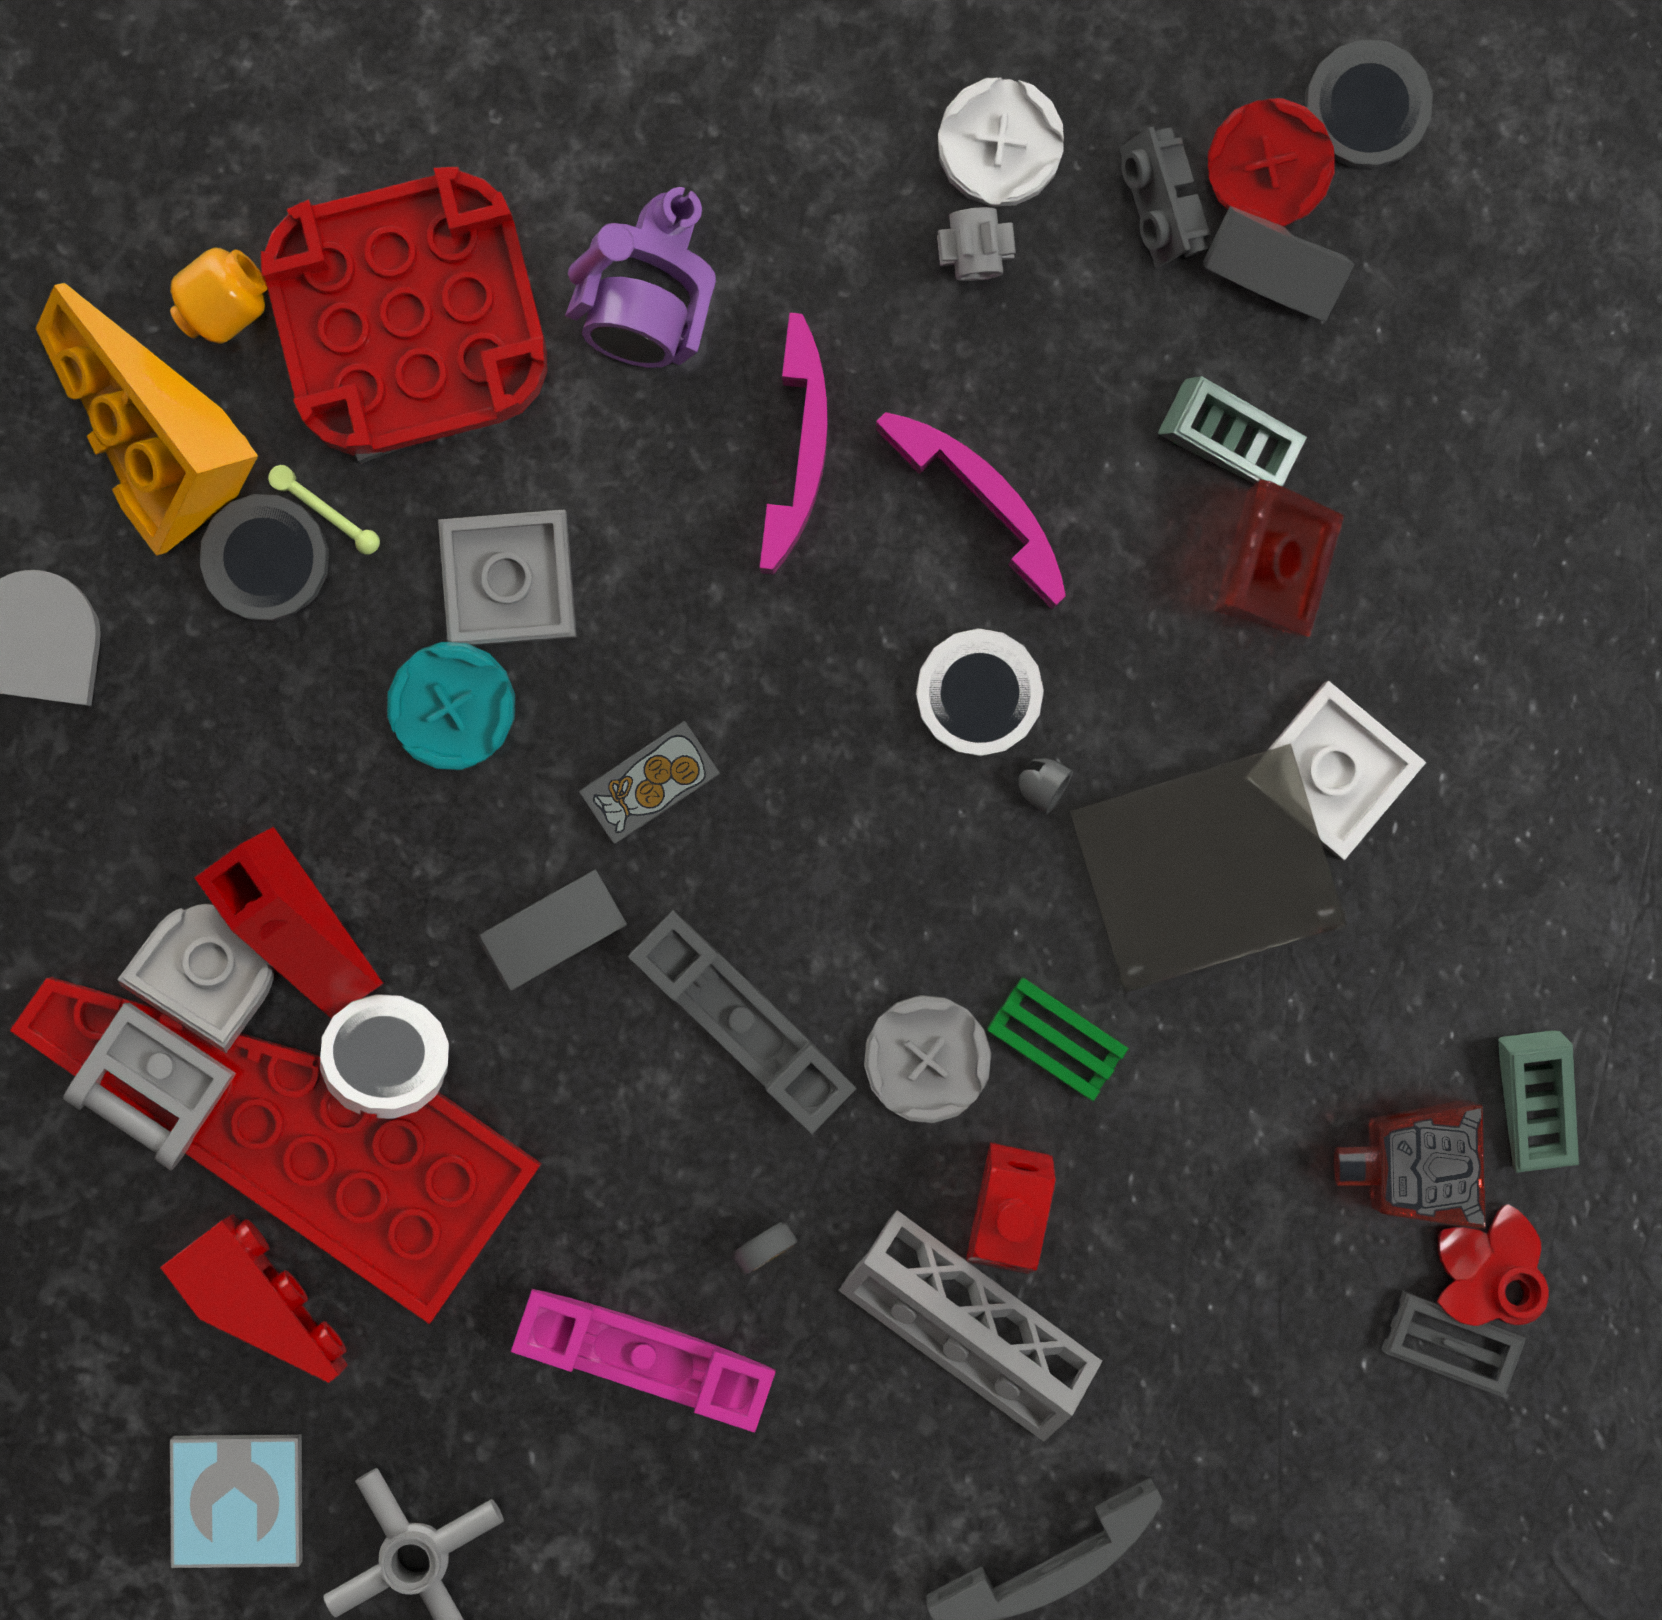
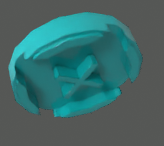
[387,642,515,770]

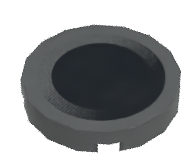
[1305,39,1433,170]
[200,494,329,621]

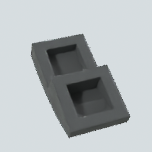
[1202,206,1354,322]
[477,869,627,992]

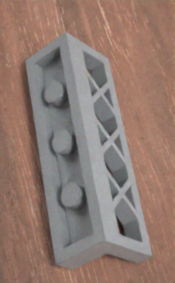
[838,1210,1102,1441]

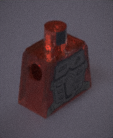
[1334,1100,1486,1228]

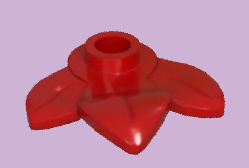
[1437,1204,1549,1326]

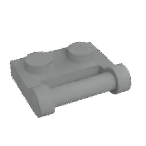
[63,1003,236,1170]

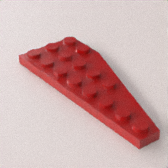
[10,977,542,1324]

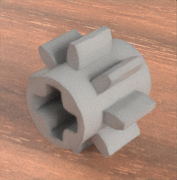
[937,207,1016,281]

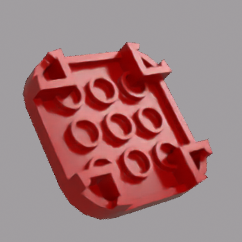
[261,167,548,455]

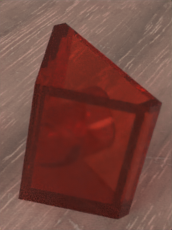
[1214,479,1344,637]

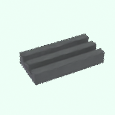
[1381,1291,1526,1398]

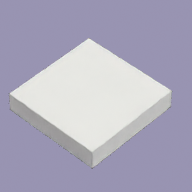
[1244,681,1426,860]

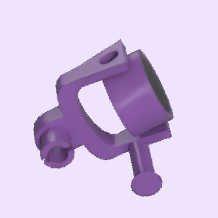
[565,187,716,367]

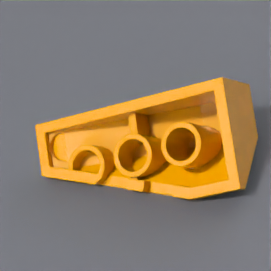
[36,283,258,556]

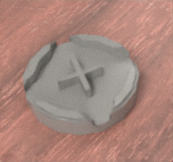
[864,995,991,1123]

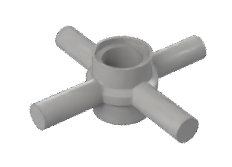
[324,1468,504,1620]

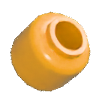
[170,248,267,344]

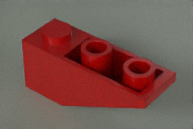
[194,826,383,1019]
[160,1213,348,1383]

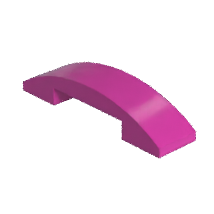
[760,313,827,575]
[875,412,1066,609]
[511,1289,776,1433]

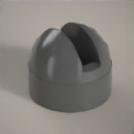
[1018,758,1073,814]

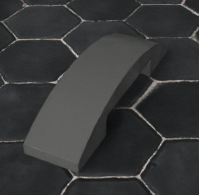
[628,910,857,1134]
[926,1477,1163,1620]

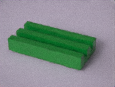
[987,977,1129,1101]

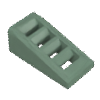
[1158,376,1307,494]
[1498,1030,1579,1173]

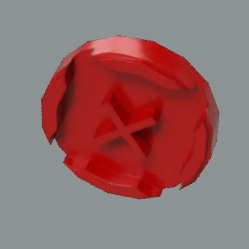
[1208,98,1335,226]

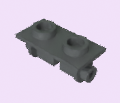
[1119,127,1211,268]

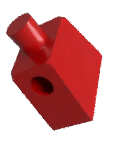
[966,1142,1056,1274]

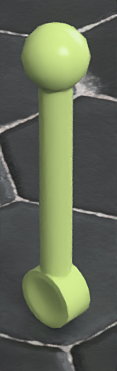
[268,465,380,555]

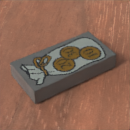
[579,721,721,844]

